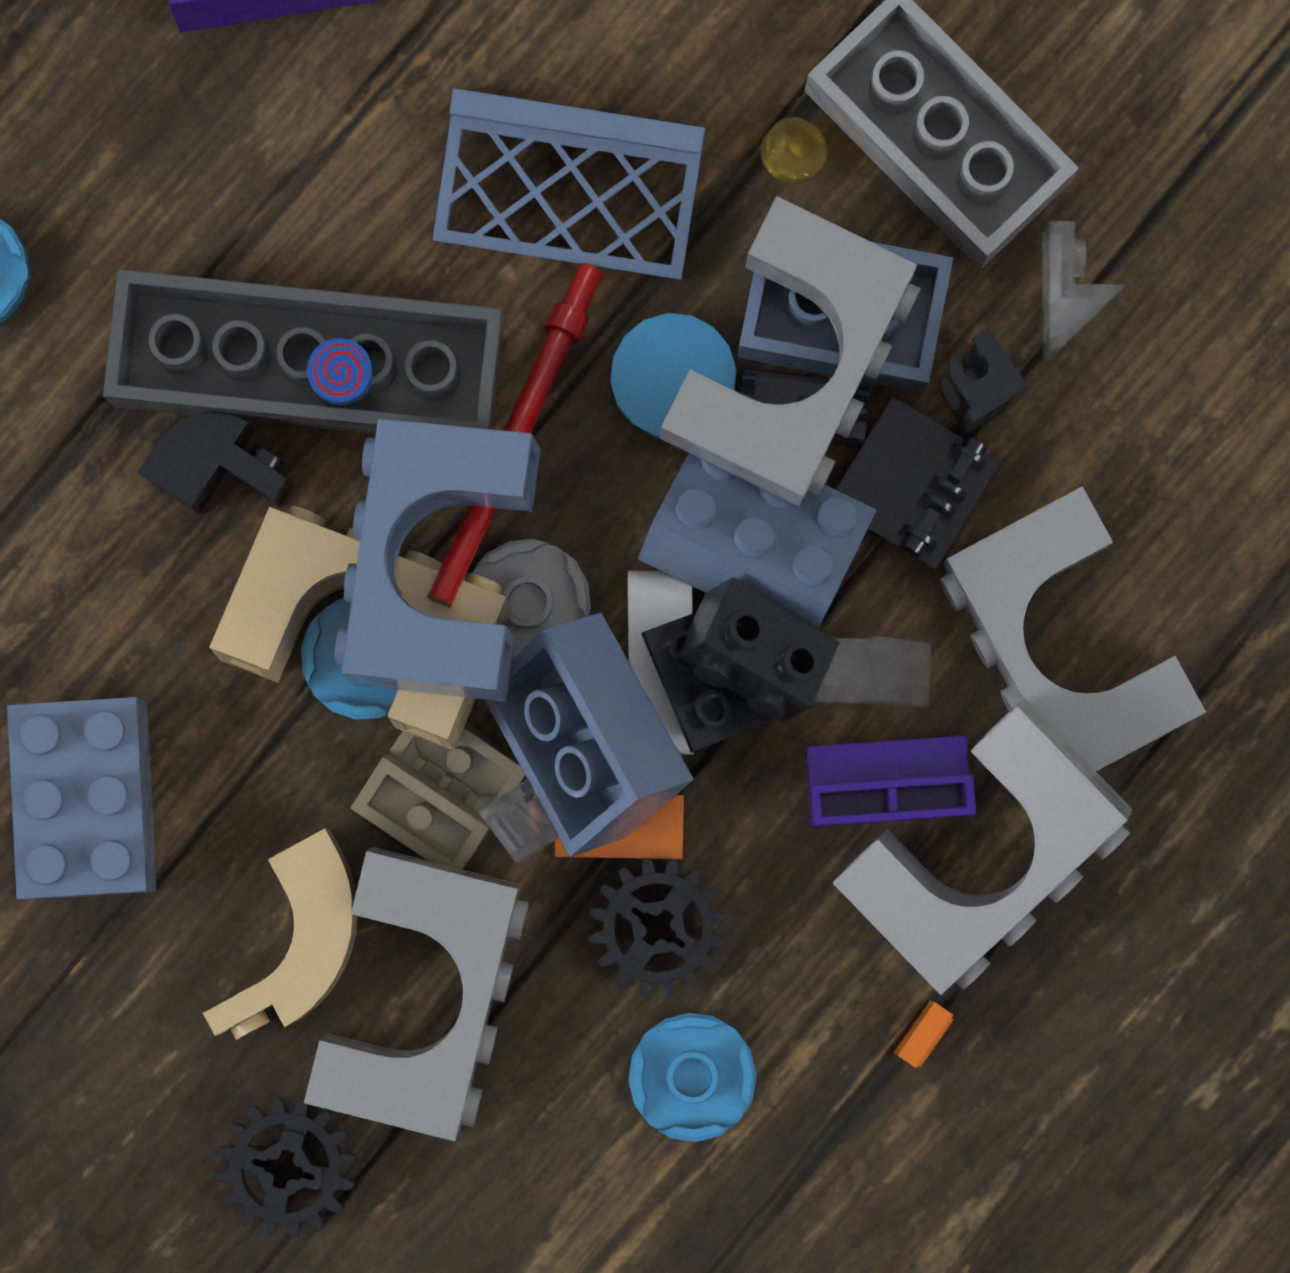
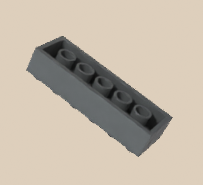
[103,269,505,434]

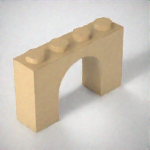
[209,506,512,751]

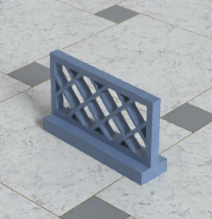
[432,88,706,280]

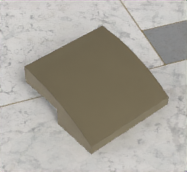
[350,722,526,870]

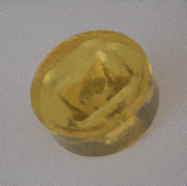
[760,117,827,184]

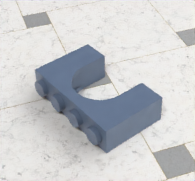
[334,418,541,702]

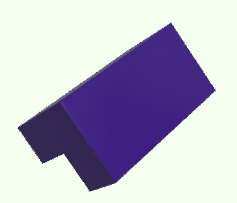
[805,735,976,828]

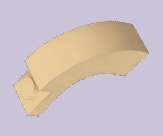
[203,828,358,1040]

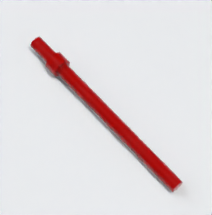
[427,263,603,608]

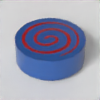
[307,338,373,405]

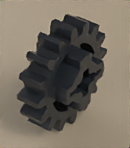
[589,858,728,997]
[215,1096,357,1239]

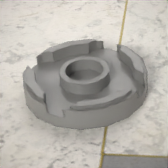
[472,539,591,659]

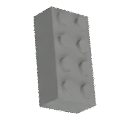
[805,0,1079,270]

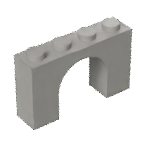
[660,196,921,506]
[939,486,1206,771]
[833,698,1133,995]
[304,847,529,1141]

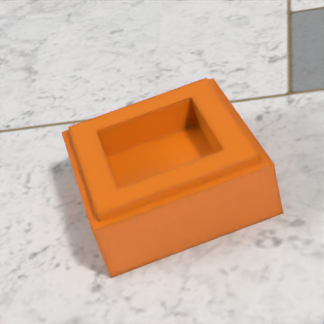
[894,1001,954,1068]

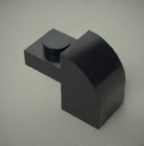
[138,412,293,514]

